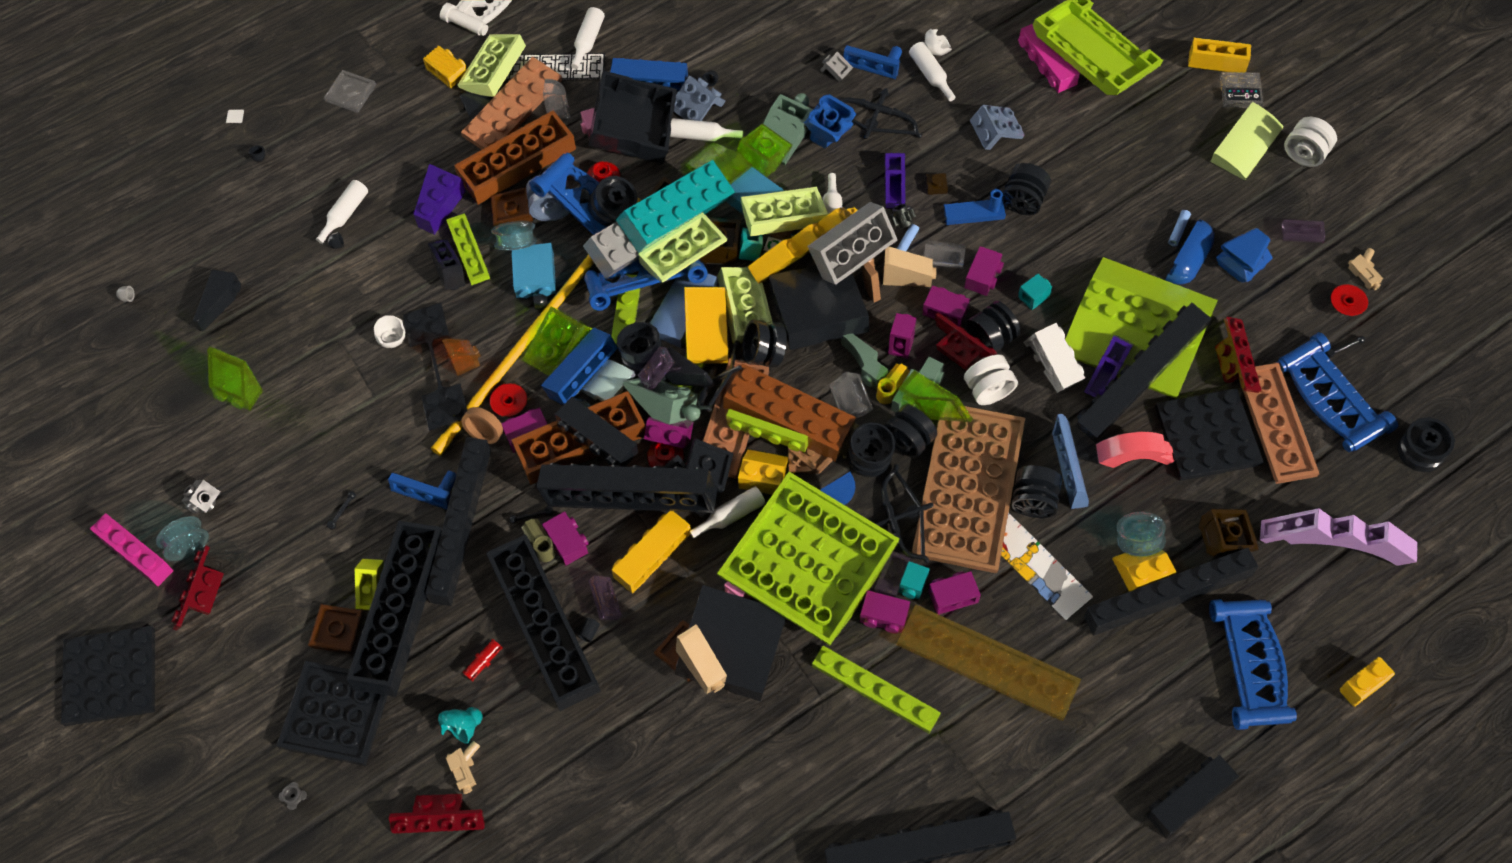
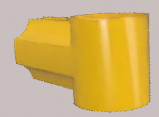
[876,363,910,404]

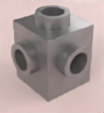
[182,480,220,514]

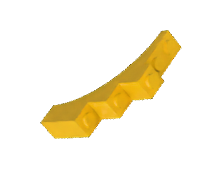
[748,207,858,284]

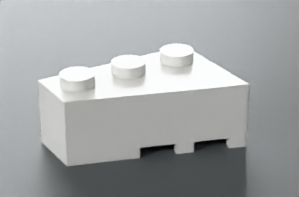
[1023,323,1085,393]

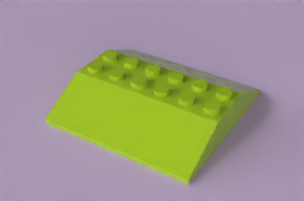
[1065,257,1218,399]
[717,472,900,646]

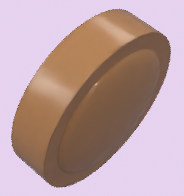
[462,407,503,444]

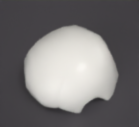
[925,29,952,56]
[374,315,405,348]

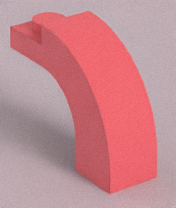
[1096,432,1174,468]

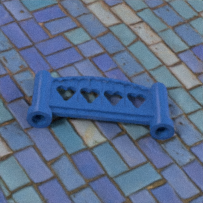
[529,153,607,235]
[584,259,708,311]
[1276,332,1398,452]
[1209,599,1297,730]

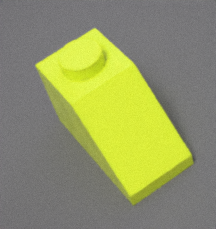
[355,559,384,610]

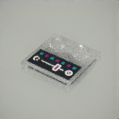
[1220,72,1263,108]

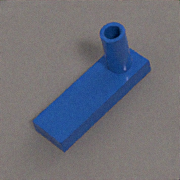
[843,45,902,79]
[944,189,1006,225]
[388,471,457,510]

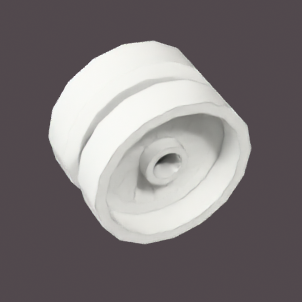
[1284,117,1337,167]
[964,355,1018,405]

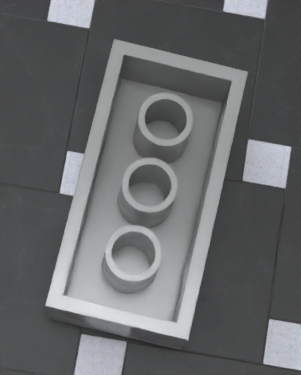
[808,202,898,285]
[583,222,639,279]

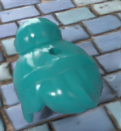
[438,707,483,744]

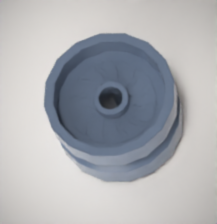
[526,175,570,221]

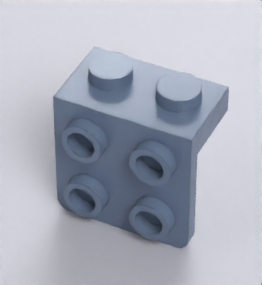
[674,76,725,121]
[970,105,1025,150]

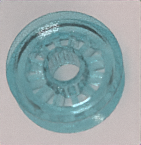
[491,221,537,250]
[1116,512,1166,556]
[156,516,209,561]

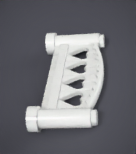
[440,0,512,36]

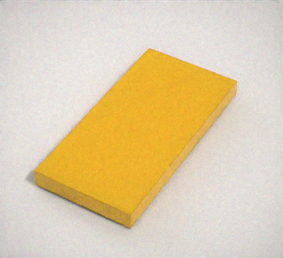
[684,287,728,363]

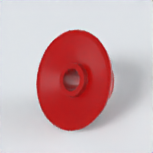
[587,161,621,183]
[1331,284,1368,316]
[490,383,527,416]
[647,442,684,468]

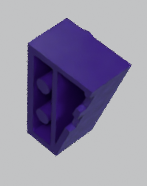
[414,164,466,235]

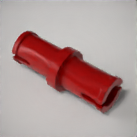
[462,639,503,682]

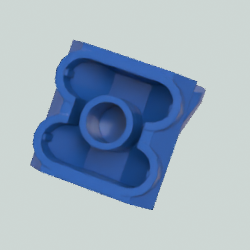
[804,94,856,148]
[1216,228,1273,283]

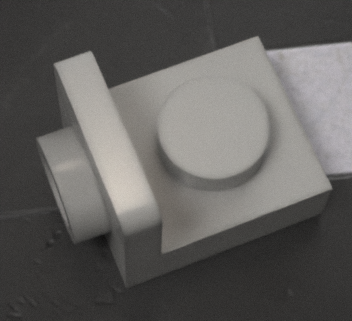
[820,52,853,82]

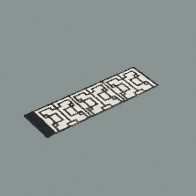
[505,53,605,80]

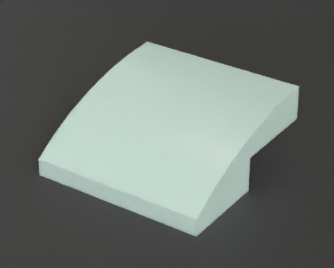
[580,360,635,401]

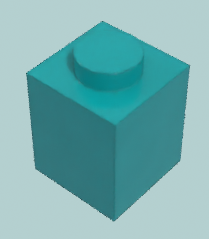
[738,228,763,261]
[1018,274,1052,310]
[899,561,930,600]

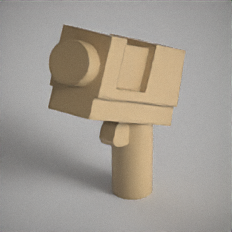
[1348,248,1383,290]
[446,741,480,794]

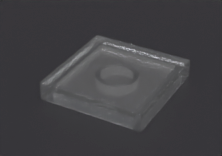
[324,70,376,113]

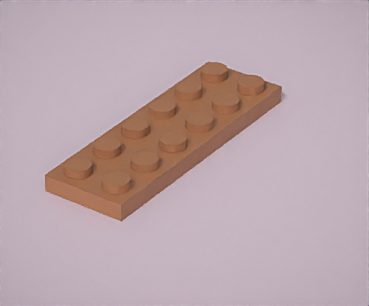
[461,56,562,150]
[703,358,769,479]
[1238,363,1319,484]

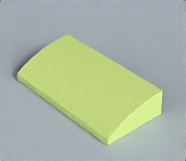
[458,34,526,97]
[1211,102,1283,180]
[741,187,828,236]
[638,213,727,283]
[717,267,772,344]

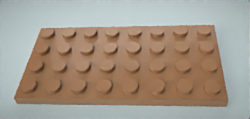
[912,402,1025,574]

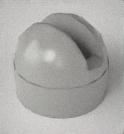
[116,286,134,302]

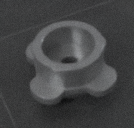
[279,782,307,810]

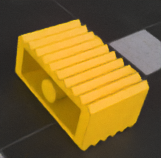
[423,46,466,88]
[1340,657,1395,707]

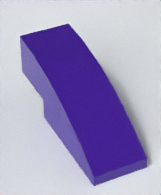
[885,153,905,209]
[1084,335,1134,397]

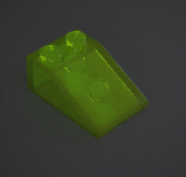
[686,142,753,185]
[522,306,593,376]
[207,346,263,410]
[898,370,973,422]

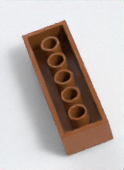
[454,110,576,204]
[723,364,856,461]
[511,391,646,485]

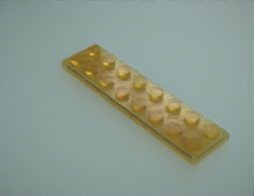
[897,605,1081,721]

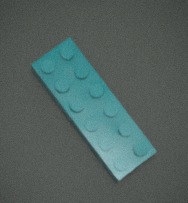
[616,160,735,253]

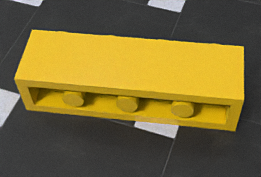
[612,511,691,594]

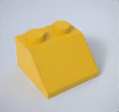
[738,449,789,495]
[1112,543,1176,592]

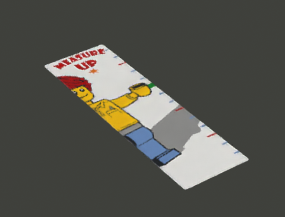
[1001,513,1093,620]

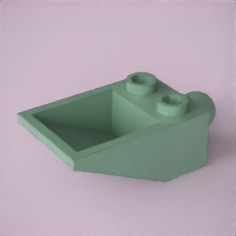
[752,93,813,165]
[623,376,701,425]

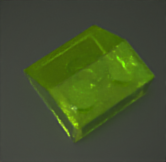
[735,124,792,177]

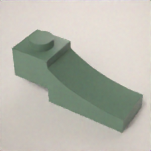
[841,333,888,390]
[891,357,945,412]

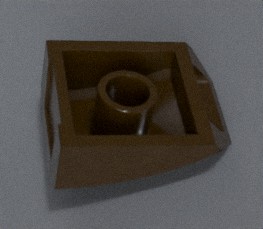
[699,217,741,265]
[1199,509,1259,556]

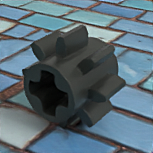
[890,204,916,228]

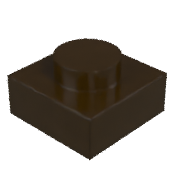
[926,173,948,195]

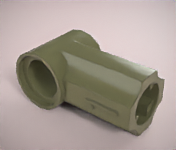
[521,519,556,562]

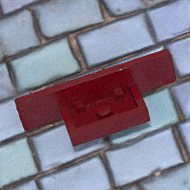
[935,312,998,371]
[1215,317,1261,393]
[171,545,224,631]
[389,794,485,834]

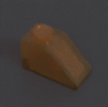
[442,338,481,376]

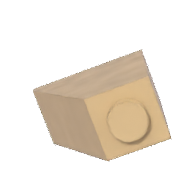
[883,247,936,287]
[676,625,727,694]

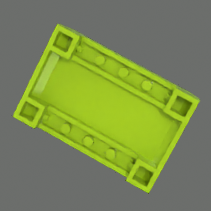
[1033,0,1163,95]

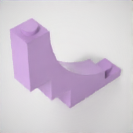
[1260,508,1417,566]

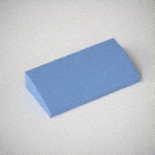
[650,274,717,348]
[1052,414,1089,509]

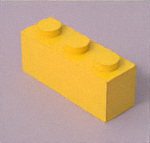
[1188,38,1251,74]

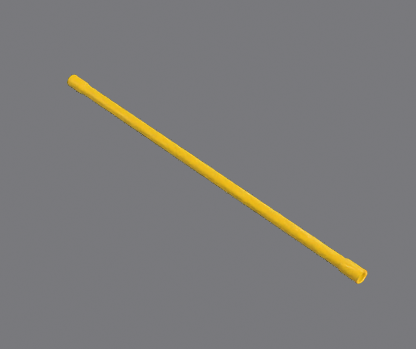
[431,198,642,456]

